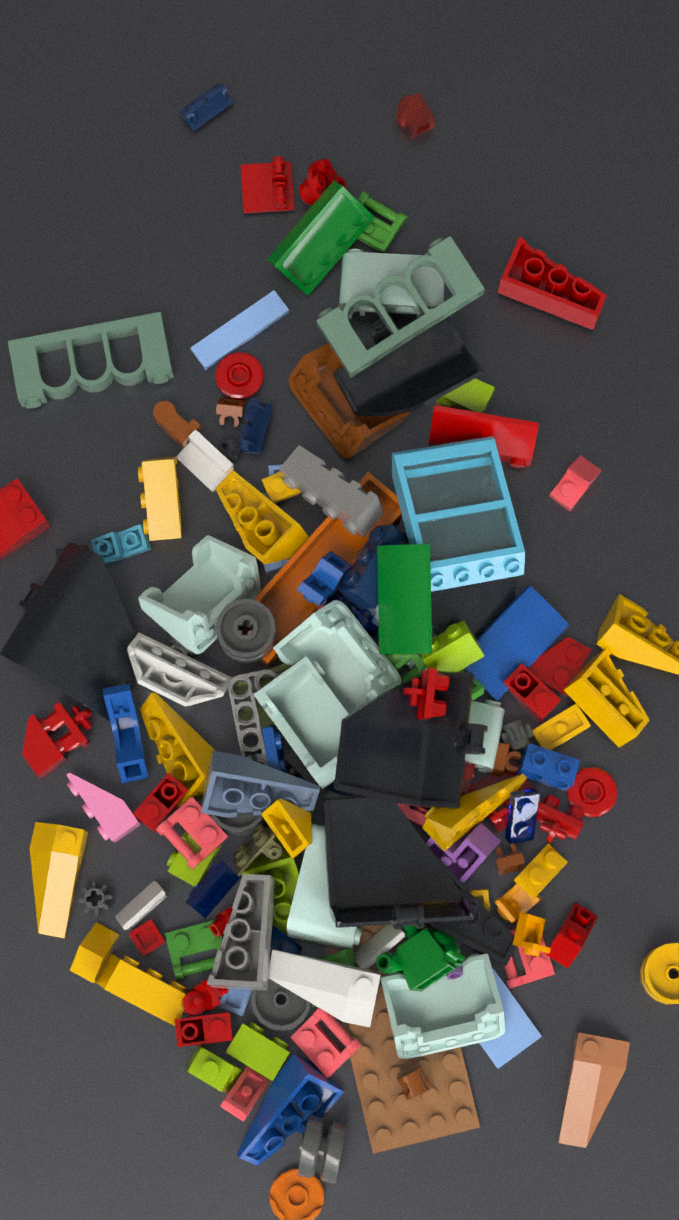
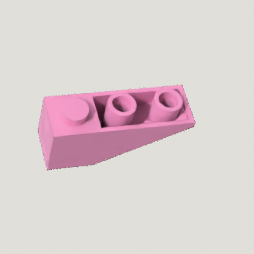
[67,773,141,843]

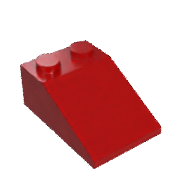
[0,478,50,561]

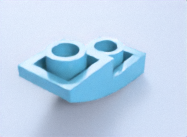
[90,524,152,564]

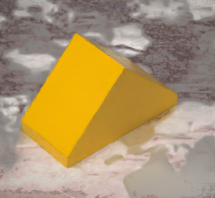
[261,798,312,859]
[70,922,120,983]

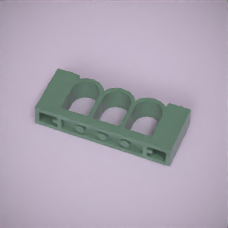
[316,236,485,378]
[8,312,174,409]

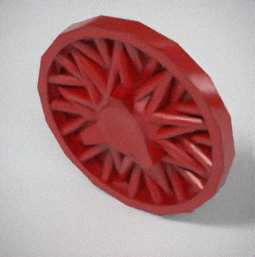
[215,352,264,400]
[567,767,617,818]

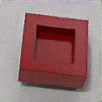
[128,919,166,957]

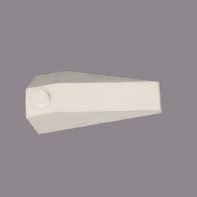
[268,949,381,1027]

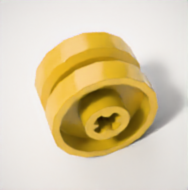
[639,943,679,1005]

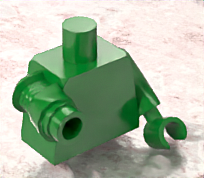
[376,926,465,992]

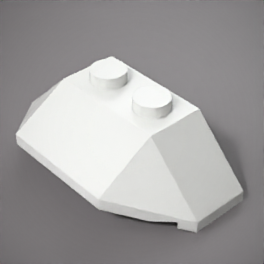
[127,633,232,707]

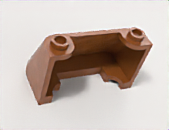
[289,343,410,459]

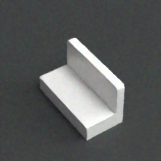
[176,429,235,492]

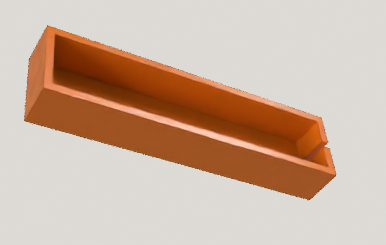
[242,472,402,668]

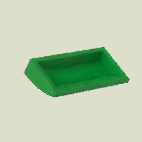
[267,181,375,295]
[377,544,432,654]

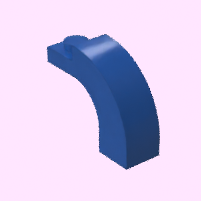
[103,684,148,783]

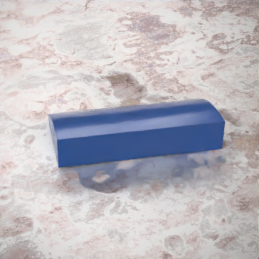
[464,585,569,701]

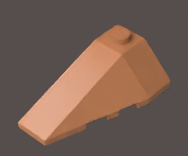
[558,1032,630,1148]

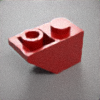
[503,663,561,723]
[22,714,67,779]
[133,773,189,834]
[545,902,598,968]
[174,1012,233,1047]

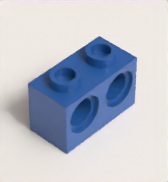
[515,743,580,791]

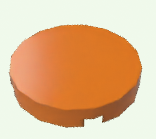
[270,1168,324,1220]

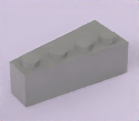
[279,445,384,538]
[207,874,276,991]

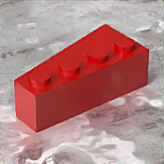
[498,236,607,330]

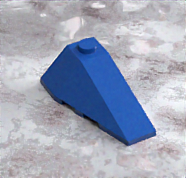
[237,1054,344,1166]

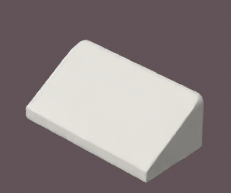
[115,881,168,931]
[354,925,405,969]

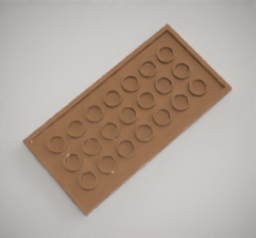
[324,924,480,1154]

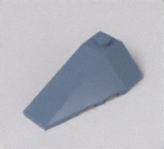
[201,751,320,818]

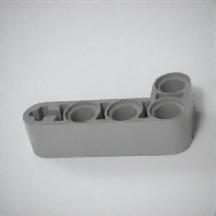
[228,670,277,766]

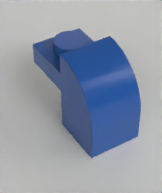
[297,551,352,606]

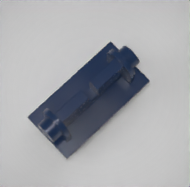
[179,83,234,131]
[237,398,273,453]

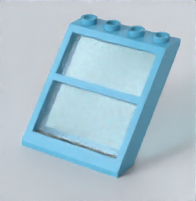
[392,436,525,592]

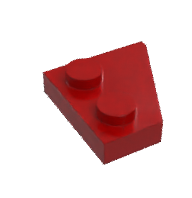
[528,637,591,697]

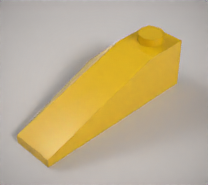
[215,470,309,565]
[596,594,679,675]
[139,692,215,807]
[422,774,527,852]
[30,822,88,939]

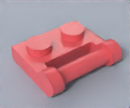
[156,797,229,870]
[504,929,555,989]
[291,1008,362,1078]

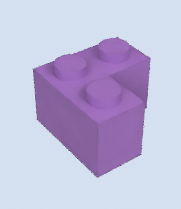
[426,823,501,883]

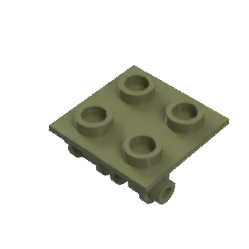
[233,822,282,876]

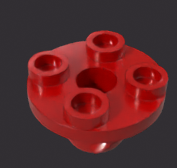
[299,158,347,205]

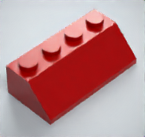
[428,405,539,468]

